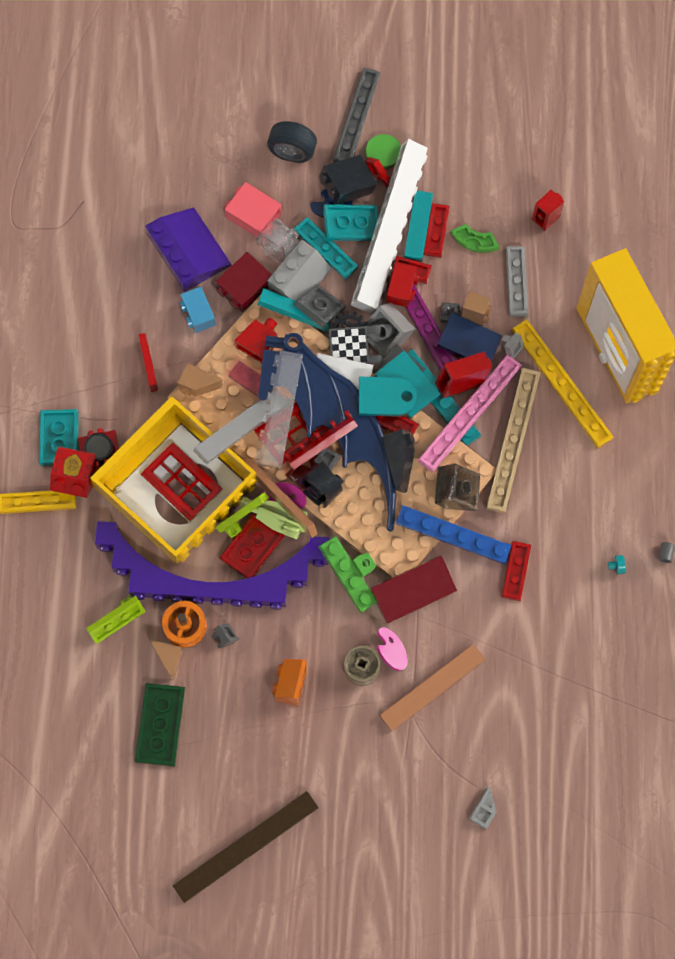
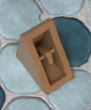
[151,641,183,680]

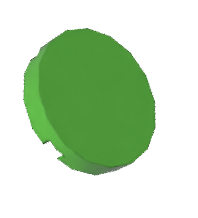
[366,134,401,169]

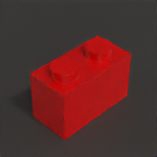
[532,190,564,231]
[386,262,420,307]

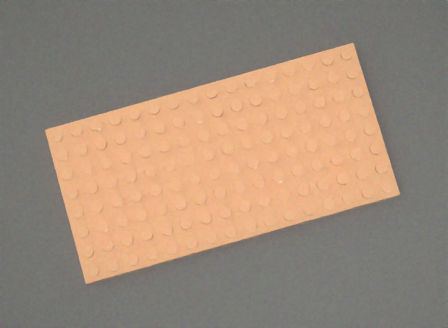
[167,295,496,578]

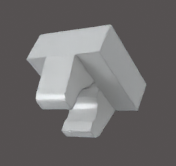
[501,333,524,359]

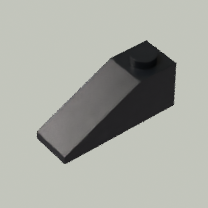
[382,429,415,493]

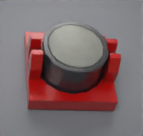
[78,428,119,473]

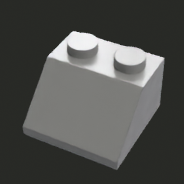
[365,303,415,358]

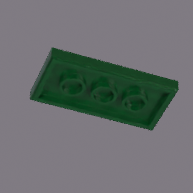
[135,683,186,767]

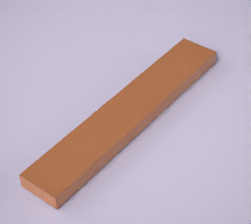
[242,456,317,538]
[380,644,486,732]

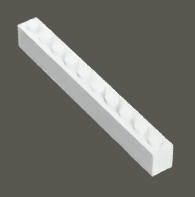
[351,139,428,314]

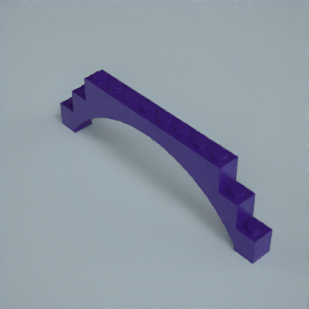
[95,521,330,610]

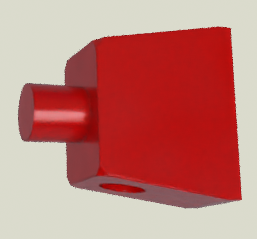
[234,317,277,364]

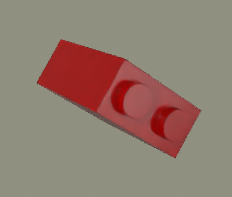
[435,352,492,398]

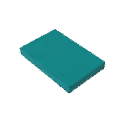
[323,204,379,241]
[375,350,440,419]
[39,409,79,466]

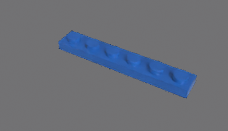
[395,505,511,564]

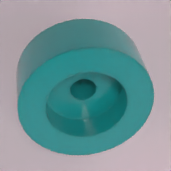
[608,555,626,575]

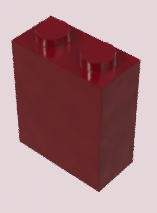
[215,252,272,312]

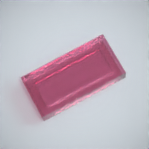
[228,361,261,397]

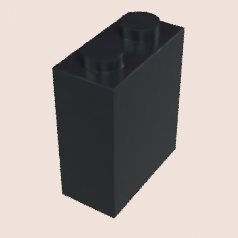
[319,155,378,205]

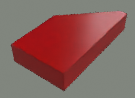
[365,157,391,189]

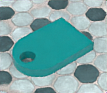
[359,376,416,416]

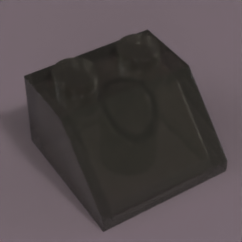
[435,463,480,511]

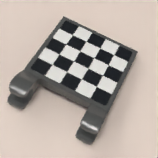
[329,325,383,364]

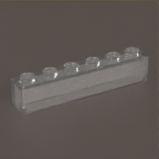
[255,350,303,470]

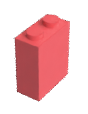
[224,182,282,240]

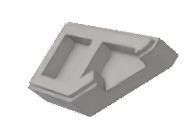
[469,787,497,830]

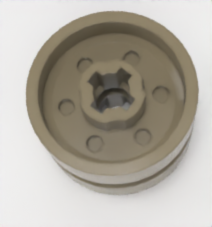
[344,646,381,686]

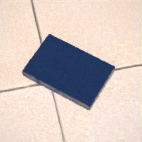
[437,312,502,362]

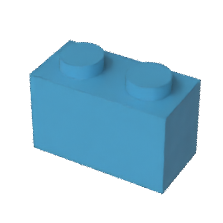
[179,287,216,333]

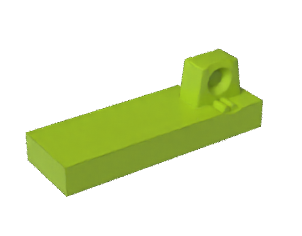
[216,492,269,538]
[86,595,146,644]

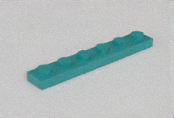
[407,349,481,446]

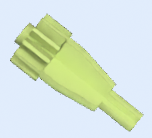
[240,496,308,539]

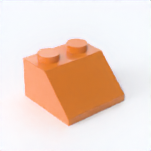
[272,659,307,706]

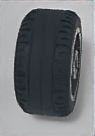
[267,121,317,163]

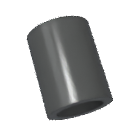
[658,542,675,563]

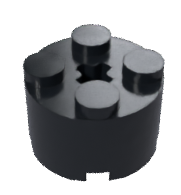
[298,461,344,508]

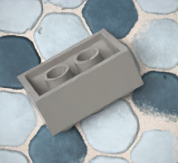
[268,240,331,301]

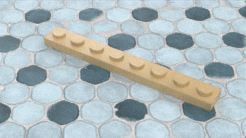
[486,368,541,514]

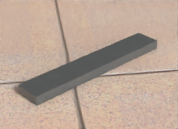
[333,68,381,163]

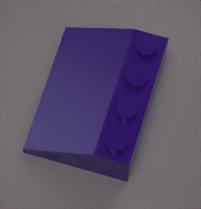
[145,207,232,292]

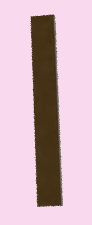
[173,791,319,903]

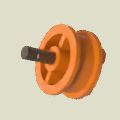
[162,601,207,648]

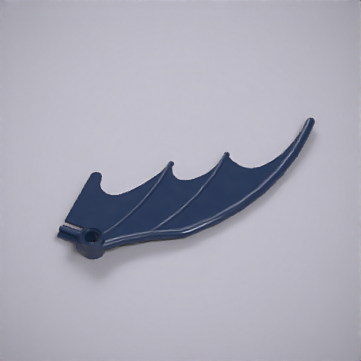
[258,333,396,532]

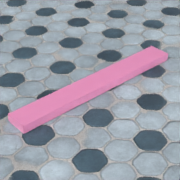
[417,354,522,473]

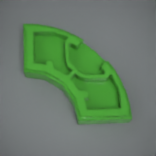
[450,224,499,253]

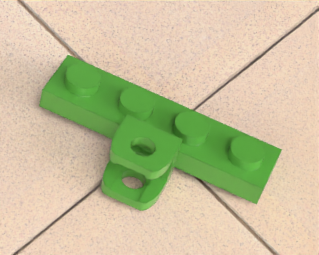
[318,536,377,613]

